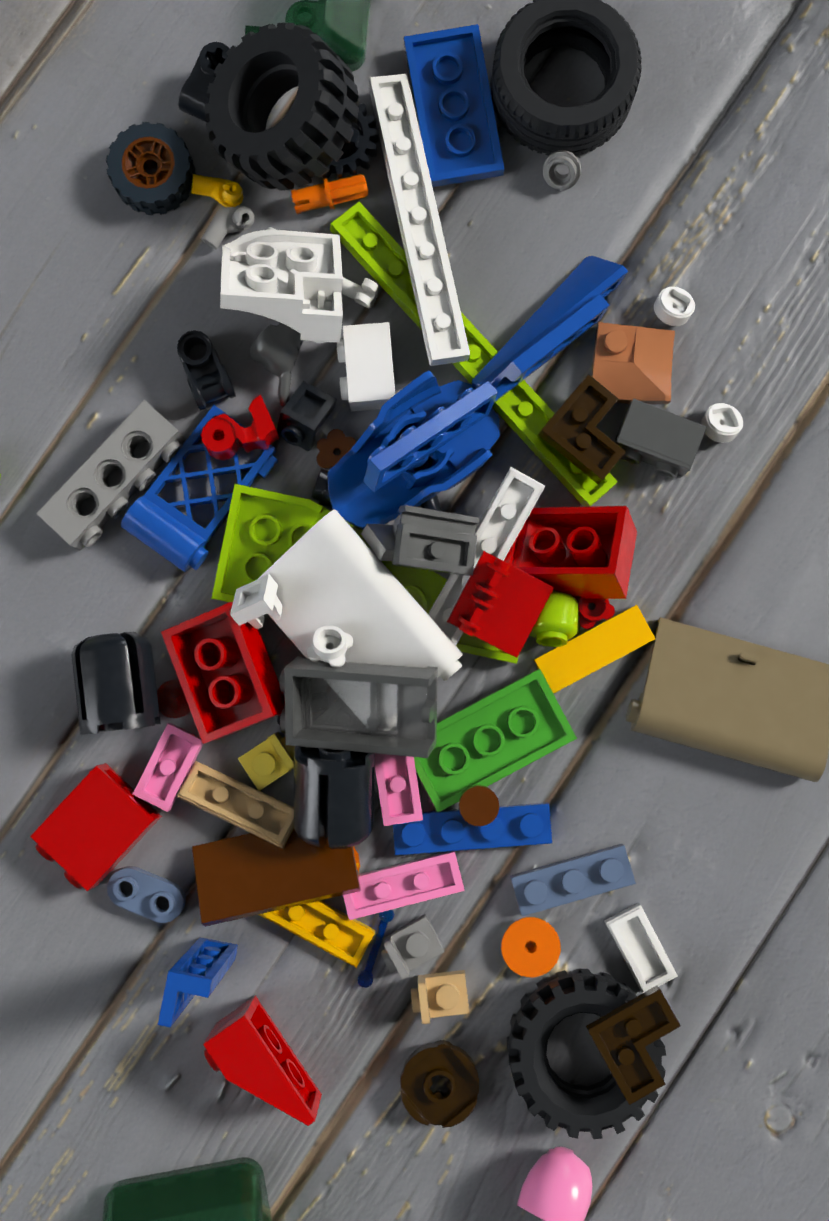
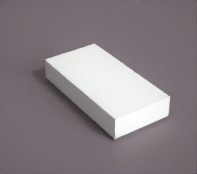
[604,903,678,993]

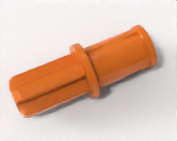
[291,174,368,215]

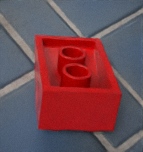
[504,506,637,599]
[203,995,322,1126]

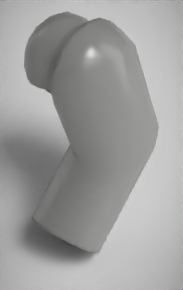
[201,205,254,250]

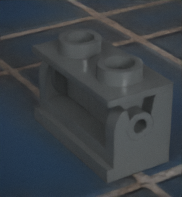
[615,398,707,478]

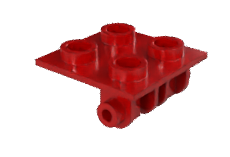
[446,551,554,658]

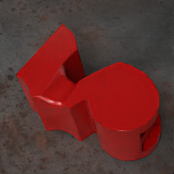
[201,394,279,460]

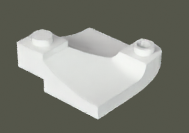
[220,230,343,343]

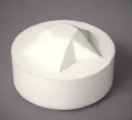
[654,287,695,326]
[701,403,743,443]

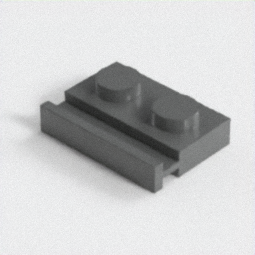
[392,505,479,576]

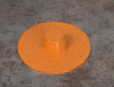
[501,917,561,978]

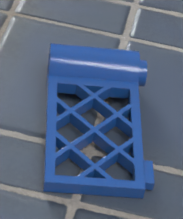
[121,405,278,572]

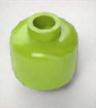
[530,590,579,647]

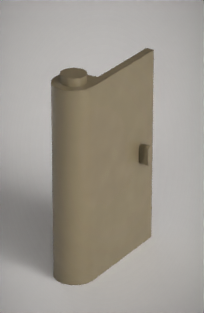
[626,617,829,782]

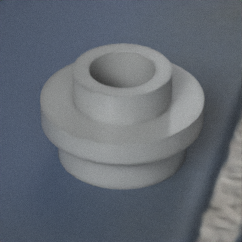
[543,150,581,190]

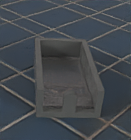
[280,656,438,758]

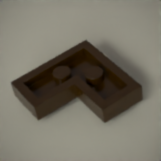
[538,374,626,485]
[586,985,681,1105]

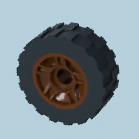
[106,122,196,215]

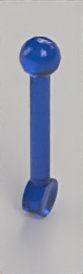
[357,910,394,988]

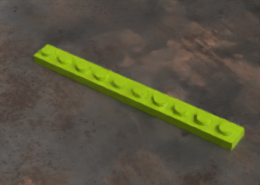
[330,202,618,507]

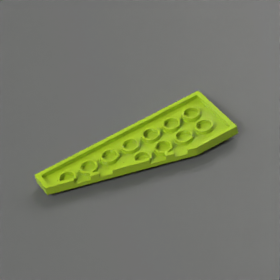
[211,484,519,664]

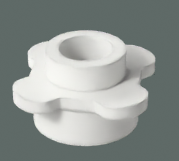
[307,626,353,668]

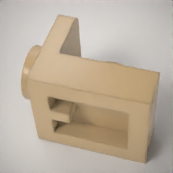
[411,970,470,1024]

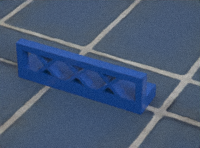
[158,937,238,1028]

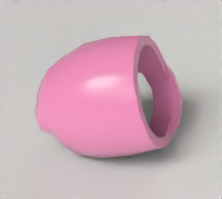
[517,1147,592,1221]

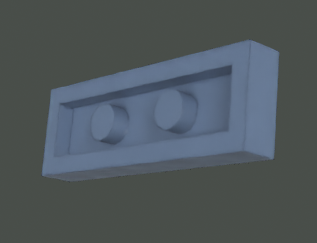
[510,844,636,916]

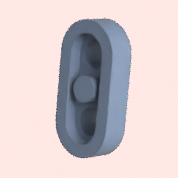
[107,866,186,923]

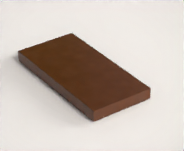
[192,829,361,927]

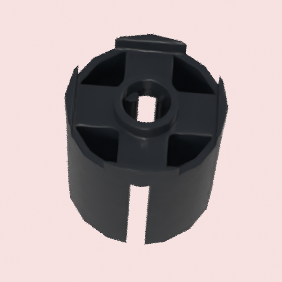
[71,632,161,735]
[294,746,375,849]

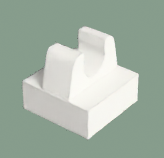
[230,574,283,629]

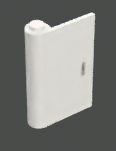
[258,509,463,729]

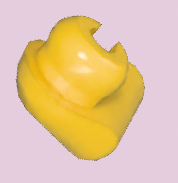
[191,174,244,207]

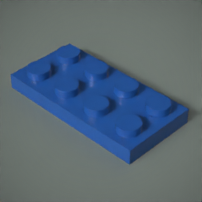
[404,24,505,187]

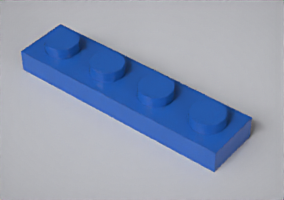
[363,381,498,492]
[393,802,552,855]

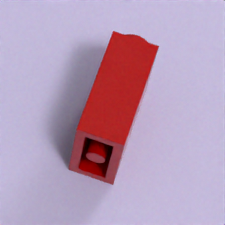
[30,763,162,892]

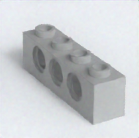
[36,400,185,550]

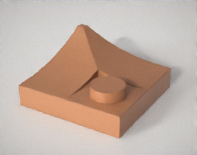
[591,322,675,404]

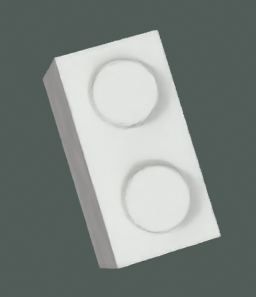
[337,322,395,412]

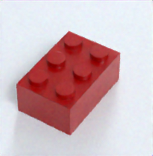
[161,602,285,744]

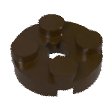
[400,1040,479,1128]

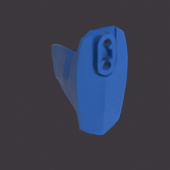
[327,370,500,529]

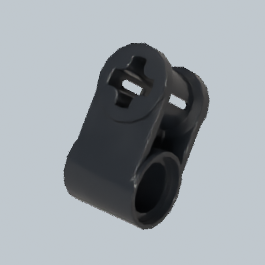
[178,42,229,123]
[177,330,236,411]

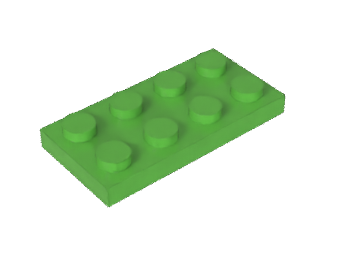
[414,669,577,812]

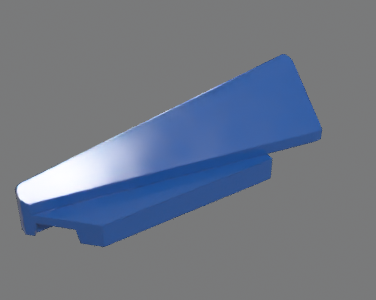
[471,256,628,403]

